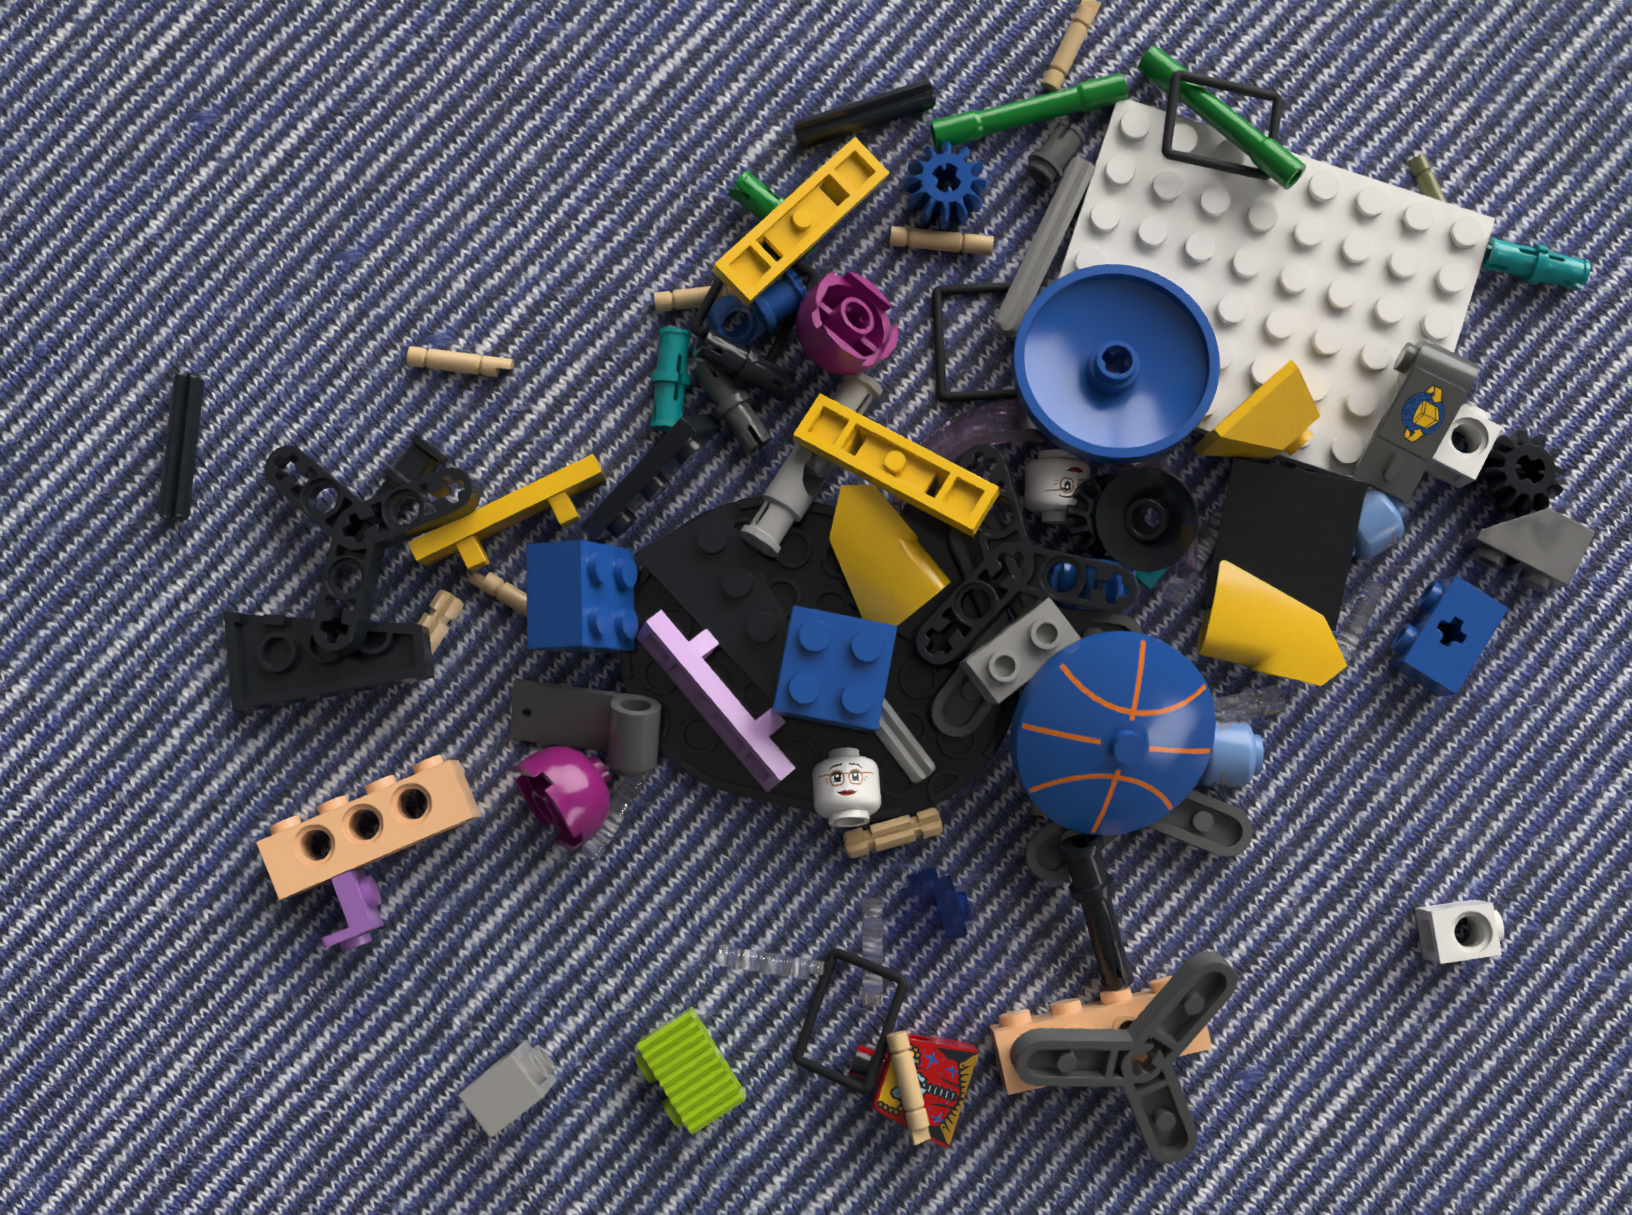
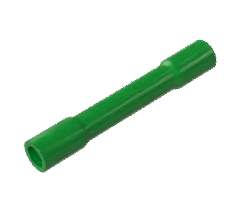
[1138,46,1306,190]
[930,72,1128,150]

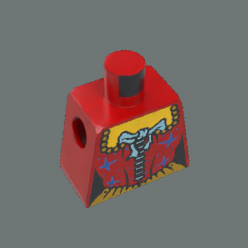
[848,1031,979,1148]

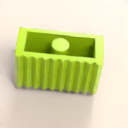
[635,1006,746,1135]

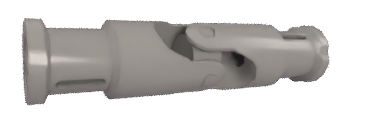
[739,372,883,557]

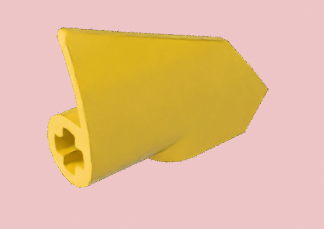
[829,485,951,626]
[1197,560,1348,686]

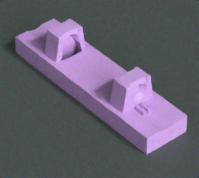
[636,610,795,793]

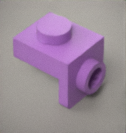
[321,868,384,953]

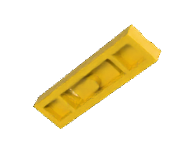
[711,137,890,307]
[793,393,999,537]
[408,454,607,572]

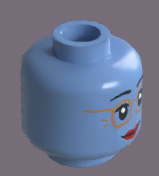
[1352,486,1406,561]
[1199,720,1264,787]

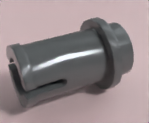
[1026,120,1085,186]

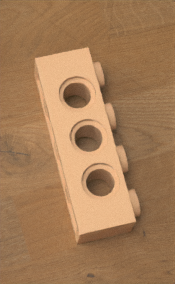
[256,755,481,900]

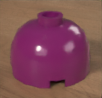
[795,272,899,375]
[513,745,611,851]

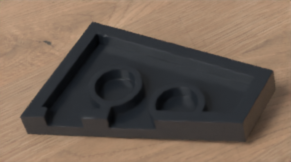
[580,413,724,541]

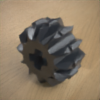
[1476,430,1569,517]

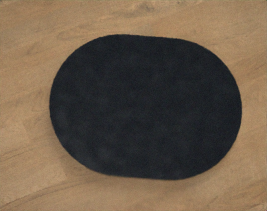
[619,496,1020,820]

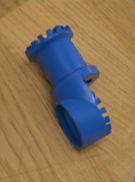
[707,268,808,346]

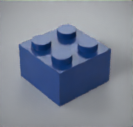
[526,539,638,654]
[771,605,897,733]

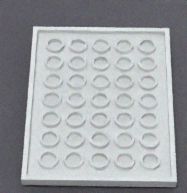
[1057,99,1495,493]

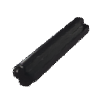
[794,79,936,149]
[158,372,205,521]

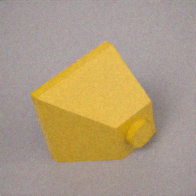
[1192,359,1320,459]

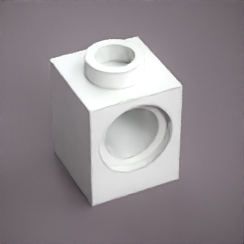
[1425,404,1502,488]
[1415,899,1504,964]

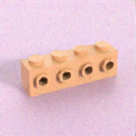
[989,976,1212,1095]

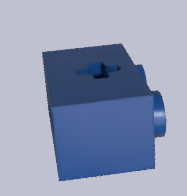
[1388,575,1509,697]

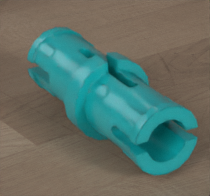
[1481,237,1591,291]
[650,327,691,432]

